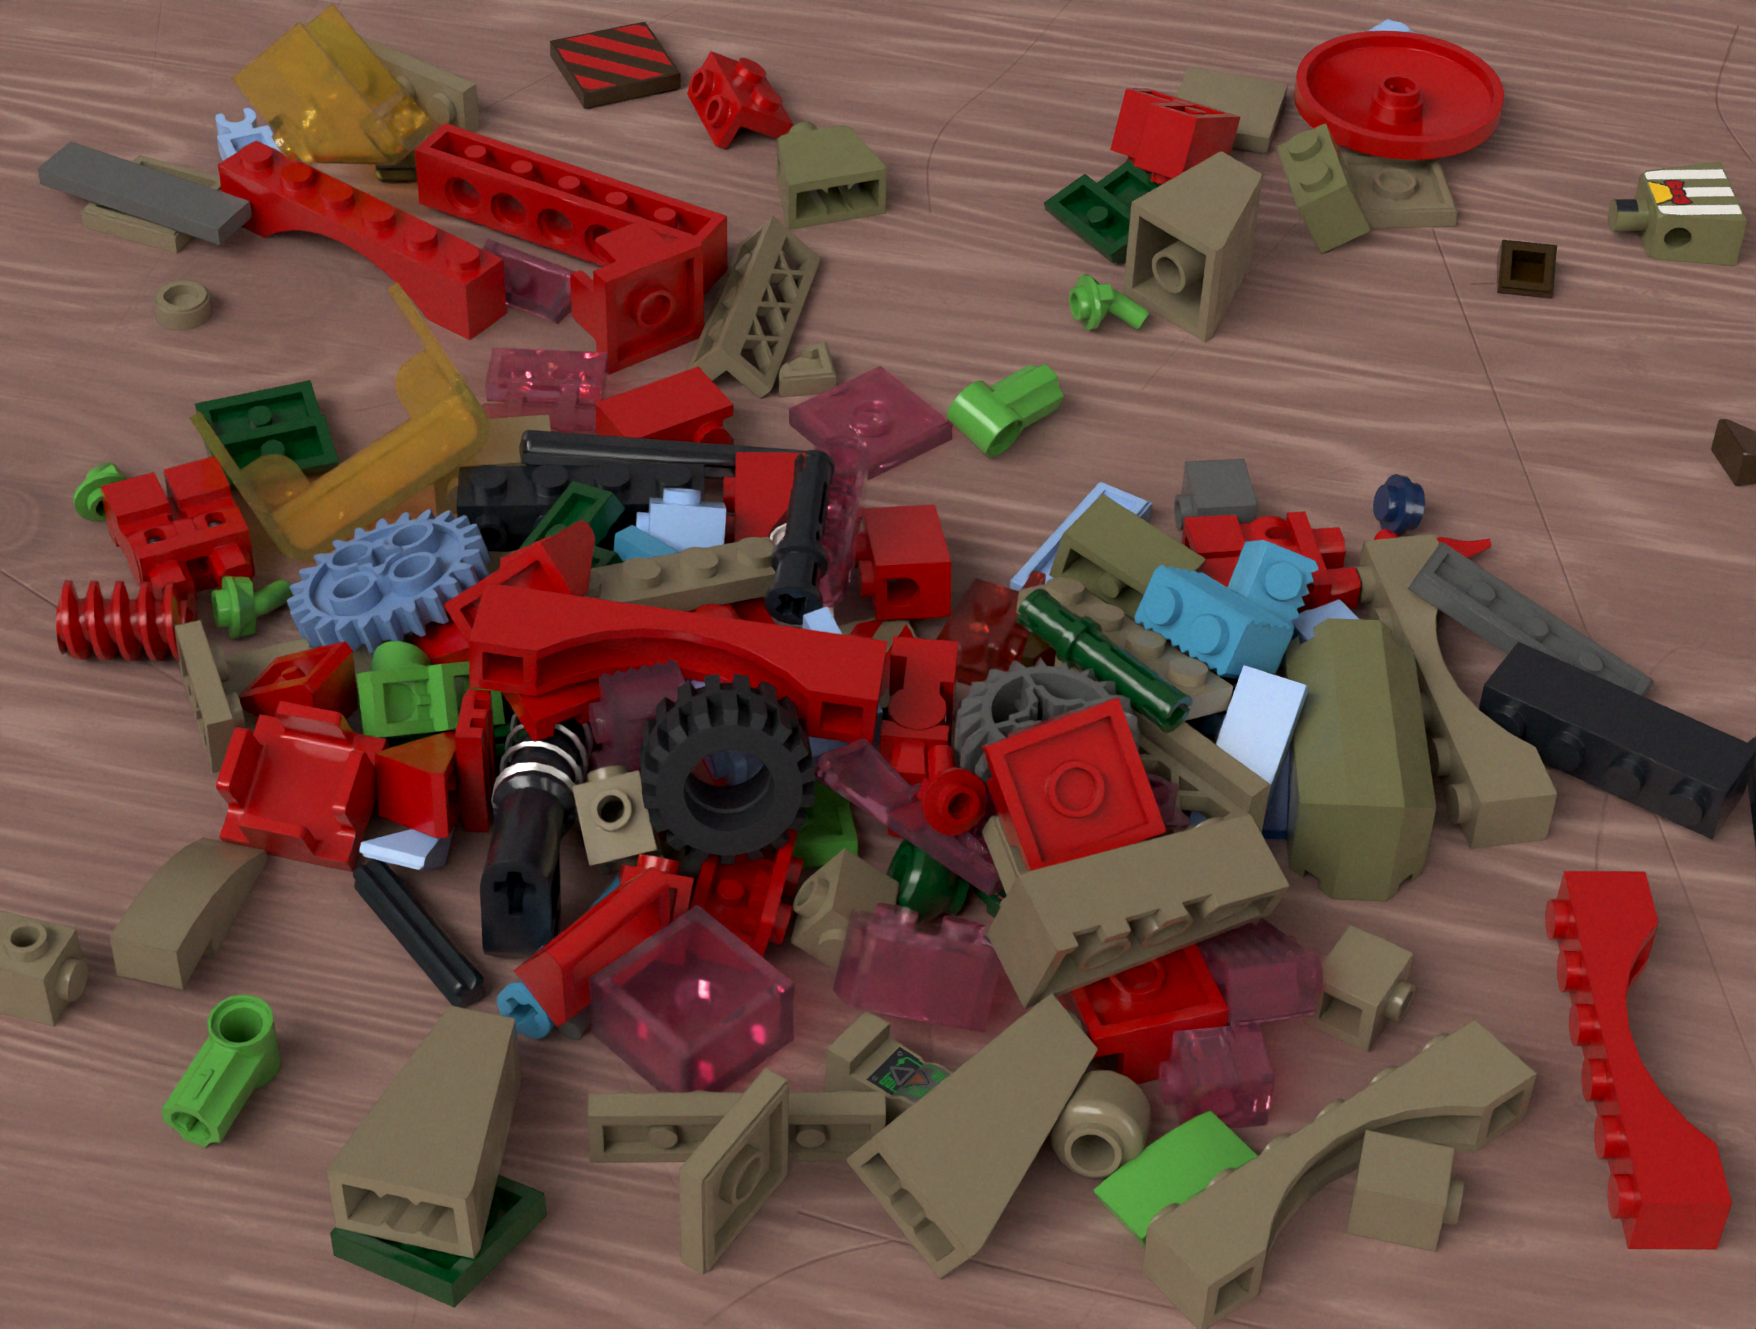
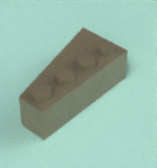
[987,814,1290,1009]

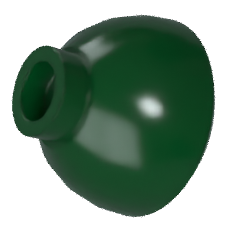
[886,830,969,924]

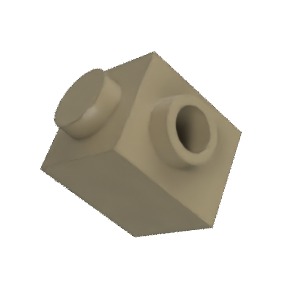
[572,765,664,876]
[791,848,899,976]
[0,910,88,1027]
[1305,924,1416,1053]
[1346,1130,1464,1252]

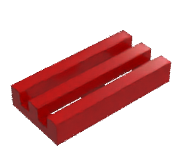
[455,689,498,833]

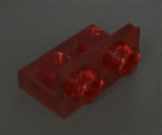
[936,570,1046,687]

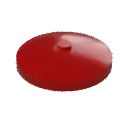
[1294,31,1504,160]

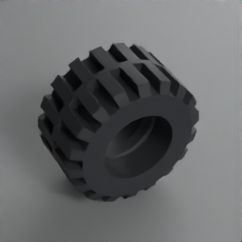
[640,674,816,864]

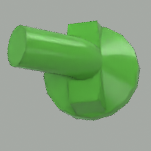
[1069,274,1149,330]
[73,461,128,521]
[211,576,293,639]

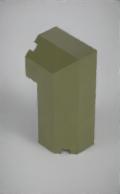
[1280,618,1436,901]

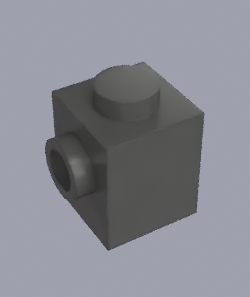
[1174,459,1258,530]

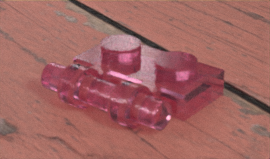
[481,347,608,433]

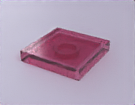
[789,366,953,484]

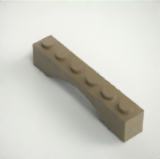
[1355,534,1557,849]
[1142,1019,1537,1329]

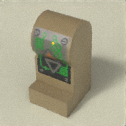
[825,1010,952,1127]

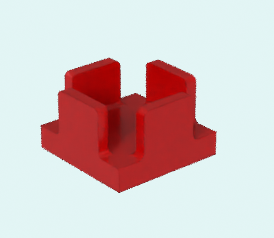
[570,222,704,375]
[982,698,1167,872]
[216,701,391,872]
[1056,944,1229,1084]

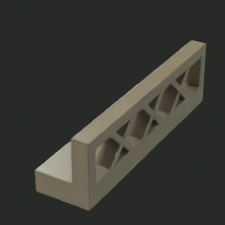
[686,216,821,399]

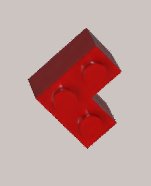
[1110,88,1240,185]

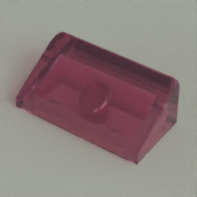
[483,239,576,325]

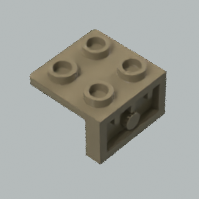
[175,620,311,773]

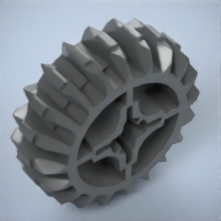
[954,658,1140,795]

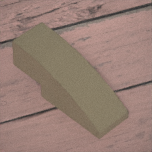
[110,837,268,990]

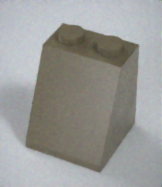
[1123,151,1263,343]

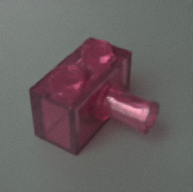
[832,903,1001,1032]

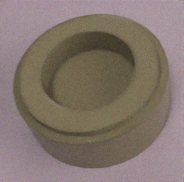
[153,280,212,330]

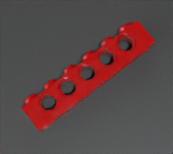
[414,123,728,295]

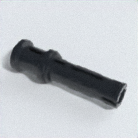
[764,450,835,625]

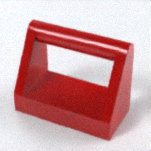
[443,520,595,645]
[513,867,670,1027]

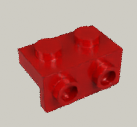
[687,51,793,149]
[681,828,804,969]

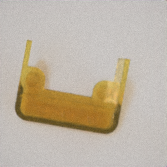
[231,4,433,165]
[189,282,490,562]

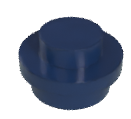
[1373,474,1425,535]

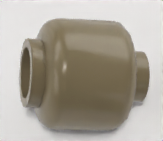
[1050,1070,1151,1180]

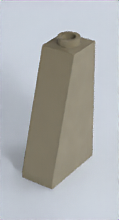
[846,992,1098,1279]
[326,1006,522,1259]

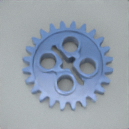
[287,509,492,653]

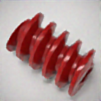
[56,580,197,662]

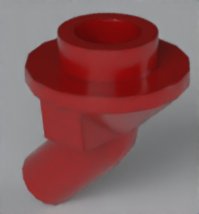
[916,744,987,836]

